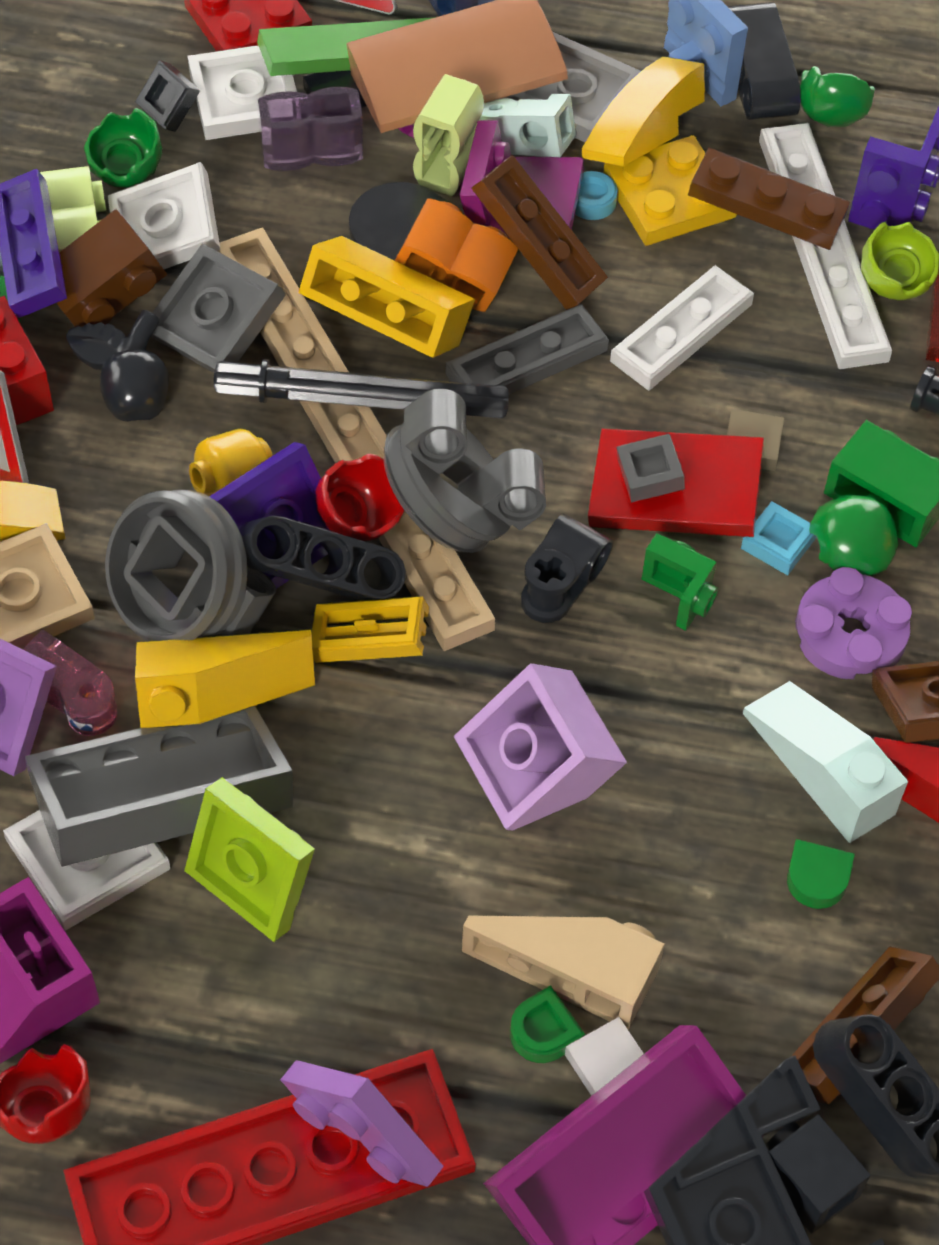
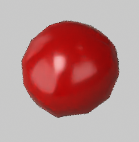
[315,453,405,542]
[0,1044,90,1144]

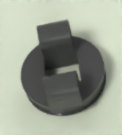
[383,389,546,553]
[105,490,276,641]

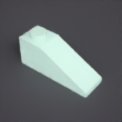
[743,681,908,843]

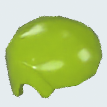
[861,222,939,300]

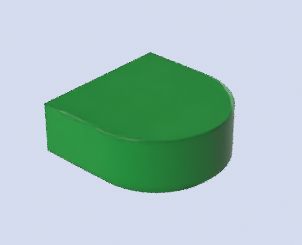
[787,839,855,909]
[510,985,586,1063]

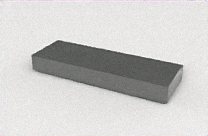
[446,304,609,394]

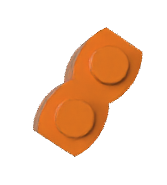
[395,198,518,312]

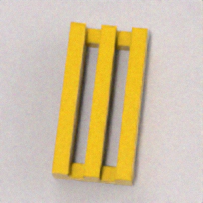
[311,596,429,663]

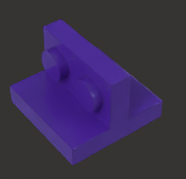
[209,442,329,589]

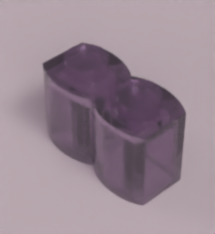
[258,87,363,171]

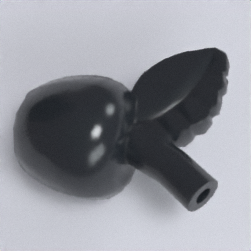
[66,310,169,422]

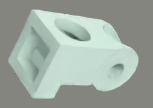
[479,94,576,157]

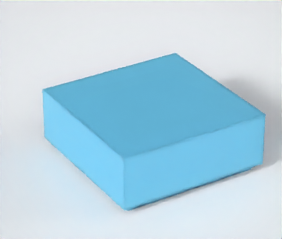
[741,501,816,576]

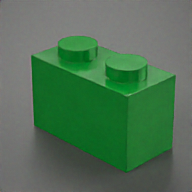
[824,420,939,548]

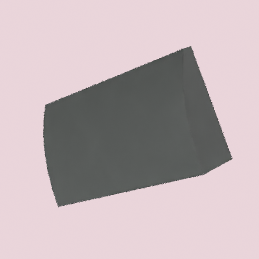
[25,706,293,867]

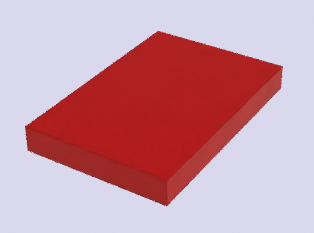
[588,429,764,537]

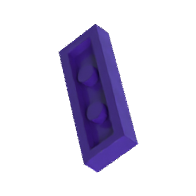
[0,168,67,318]

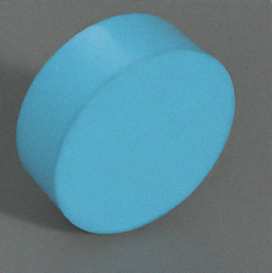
[575,171,618,220]

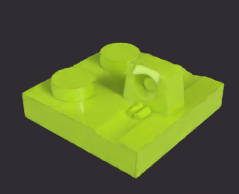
[184,777,315,942]

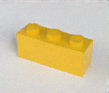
[298,236,475,358]

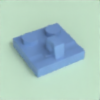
[664,0,748,107]

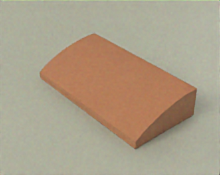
[347,0,568,133]

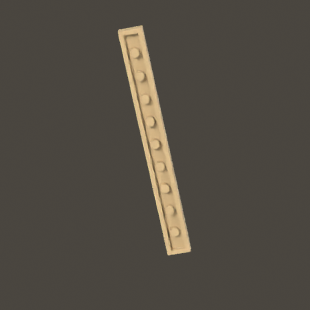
[217,227,495,651]

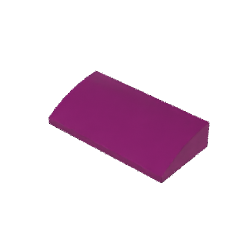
[483,1025,765,1245]

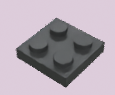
[151,243,286,373]

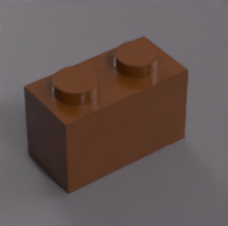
[57,209,167,327]

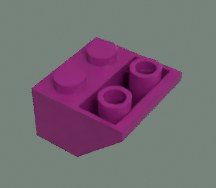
[0,877,100,1064]

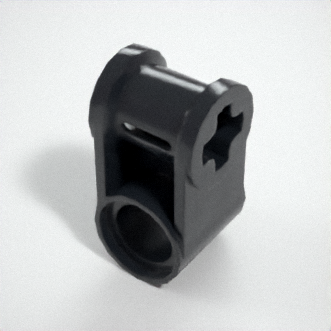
[521,514,613,623]

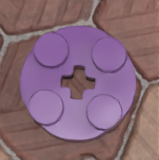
[795,567,912,679]

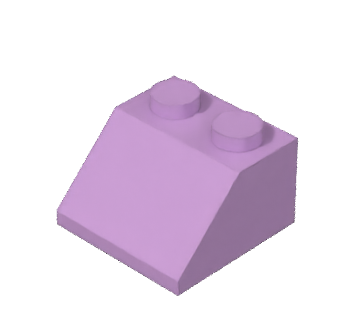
[454,663,627,830]

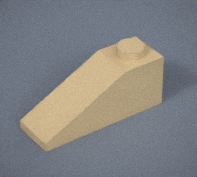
[462,915,665,1030]

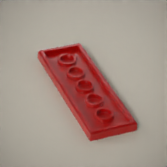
[63,1049,476,1245]

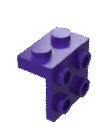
[848,106,939,230]

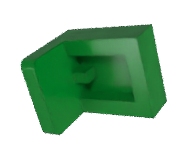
[641,533,719,631]

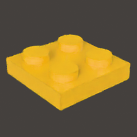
[603,135,736,246]

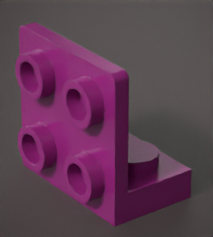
[460,120,585,238]

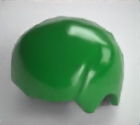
[800,66,875,127]
[84,108,162,187]
[809,495,898,577]

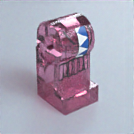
[23,629,117,736]

